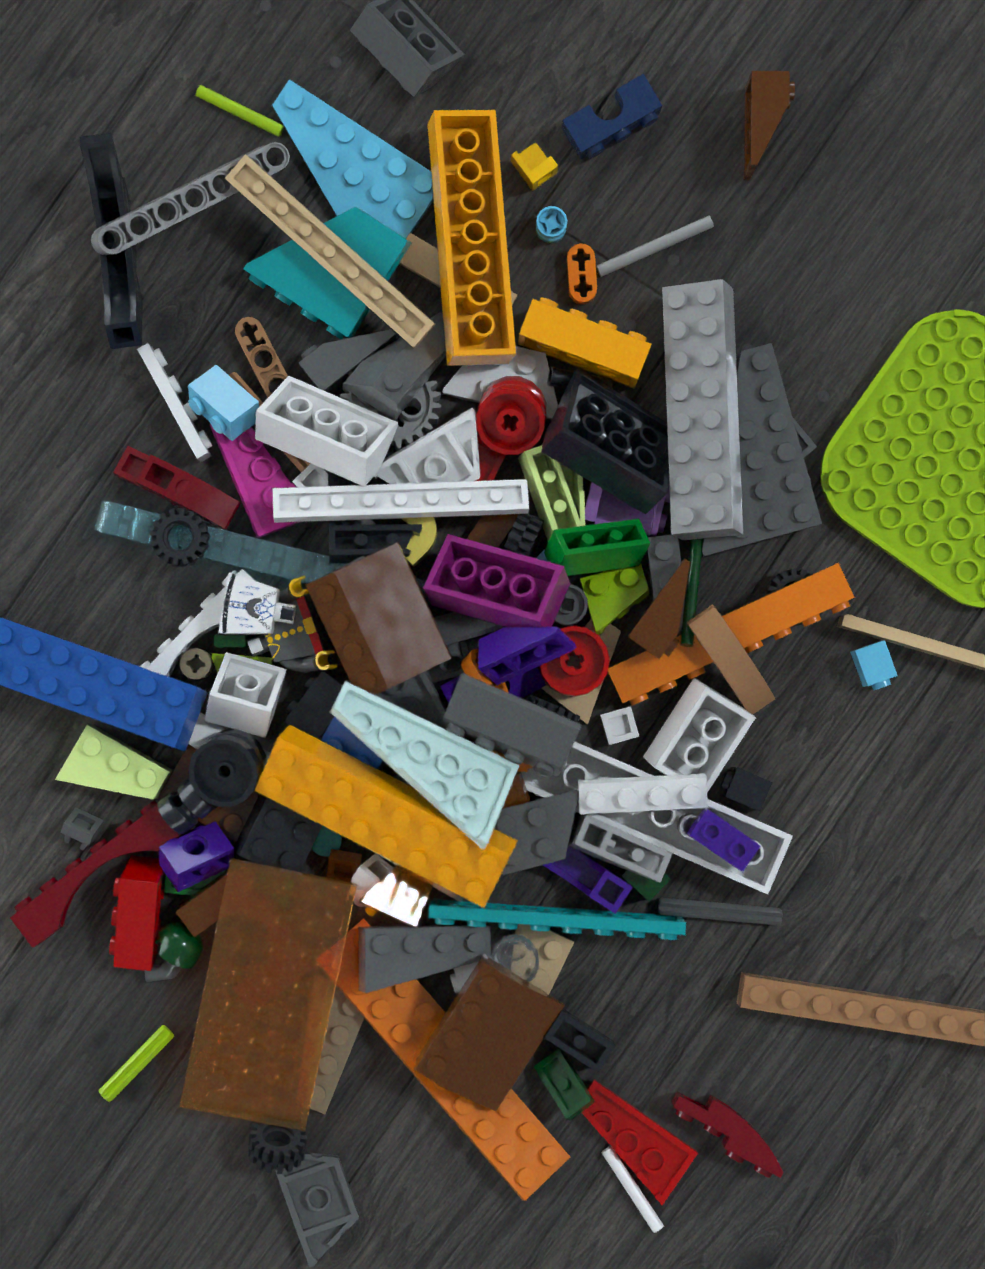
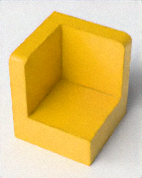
[511,143,558,191]

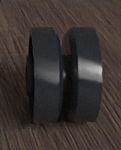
[189,729,267,807]

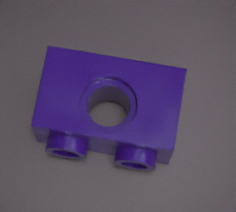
[686,808,761,872]
[159,821,234,892]

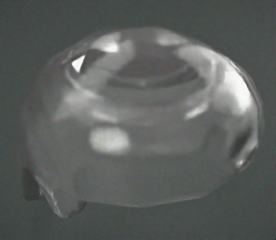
[491,934,539,982]

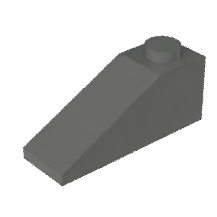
[299,329,397,393]

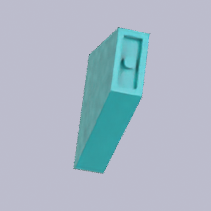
[243,207,412,340]

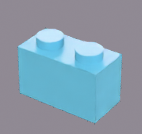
[188,365,259,441]

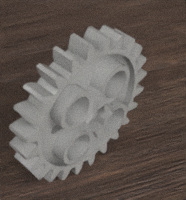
[340,364,441,452]

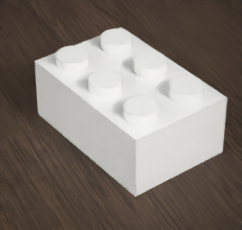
[643,678,756,792]

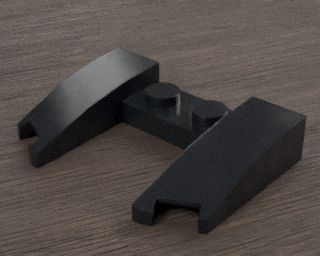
[327,444,422,564]

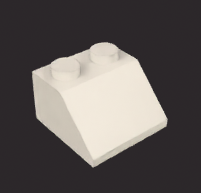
[204,652,287,738]

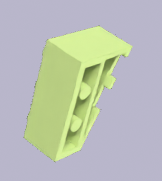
[518,446,585,542]
[55,725,173,799]

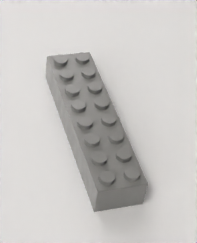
[662,279,743,540]

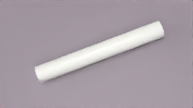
[601,1146,664,1233]

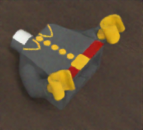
[247,575,337,673]

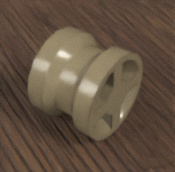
[180,648,214,680]

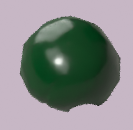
[155,922,204,969]

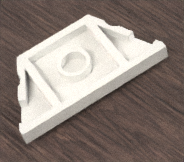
[443,346,558,420]
[374,407,481,484]

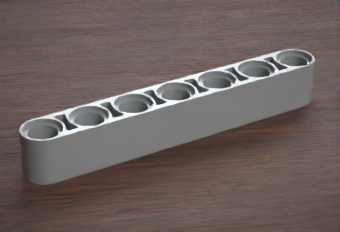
[91,142,290,255]

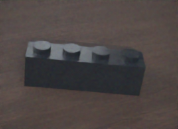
[541,368,669,514]

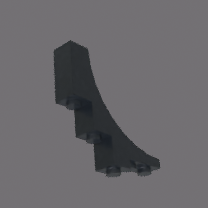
[80,133,143,349]

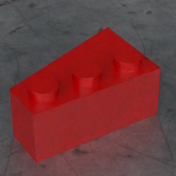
[109,855,165,971]

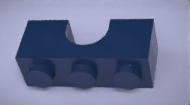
[562,74,662,160]

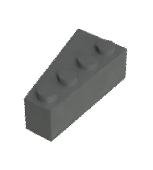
[358,925,491,993]

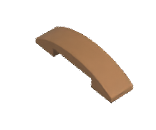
[687,604,775,715]

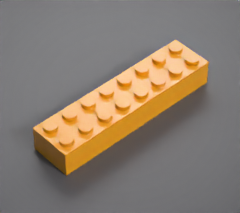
[427,110,516,366]
[254,725,518,908]

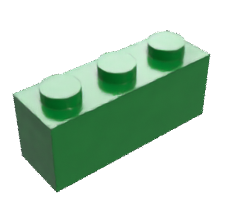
[544,519,650,576]

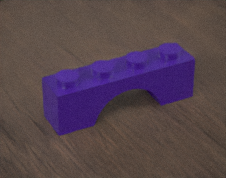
[543,846,633,914]

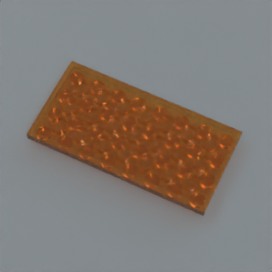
[180,859,357,1131]

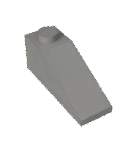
[568,815,673,883]

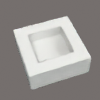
[600,706,639,745]

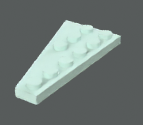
[330,681,519,849]

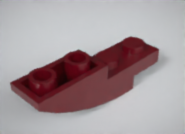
[113,446,241,530]
[671,1091,784,1178]

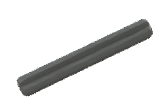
[658,897,783,926]

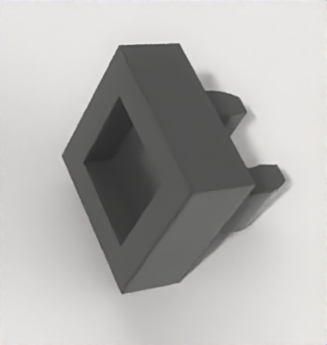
[60,807,104,850]

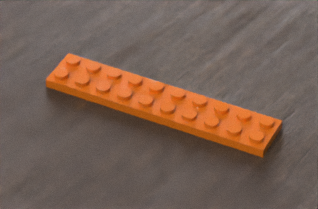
[315,918,570,1201]

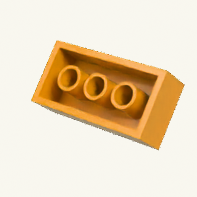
[518,297,651,388]

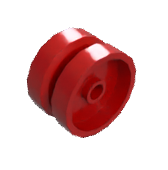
[476,376,547,455]
[539,626,610,697]

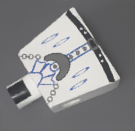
[219,573,296,635]

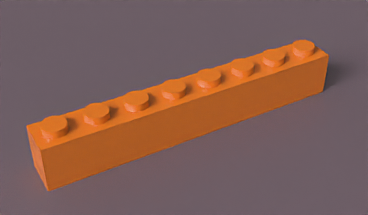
[608,563,855,706]

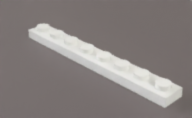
[273,479,529,523]

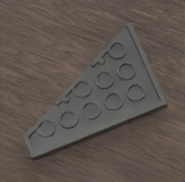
[702,343,822,557]

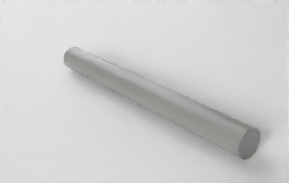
[596,216,714,277]

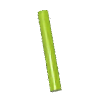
[196,85,284,137]

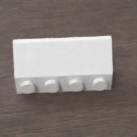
[255,376,398,487]

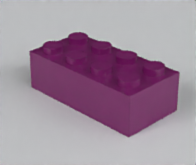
[423,534,570,627]

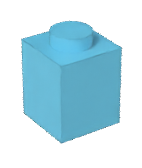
[851,640,898,690]

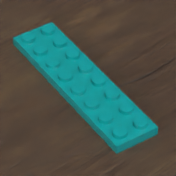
[429,899,686,940]

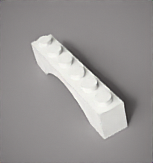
[140,569,255,677]

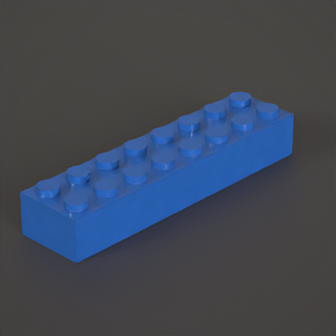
[0,617,208,752]

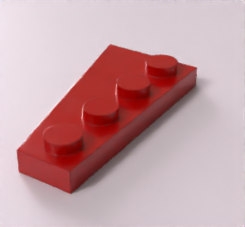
[581,1079,698,1205]

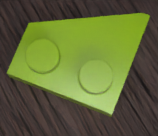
[580,563,649,635]

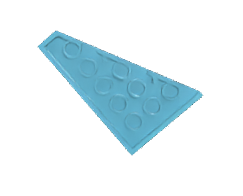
[272,79,434,239]

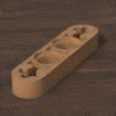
[235,317,288,398]

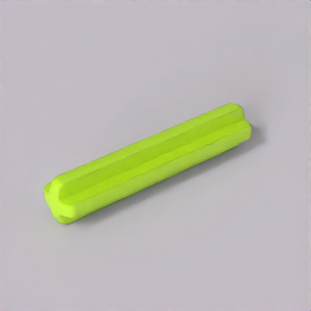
[99,1025,174,1102]

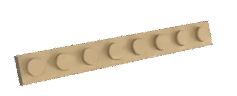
[225,154,436,348]

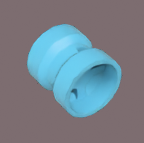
[536,206,567,243]

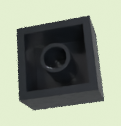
[234,794,322,881]

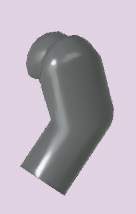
[145,960,182,982]

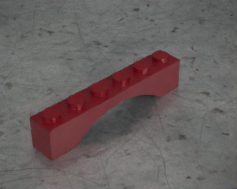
[10,800,182,948]

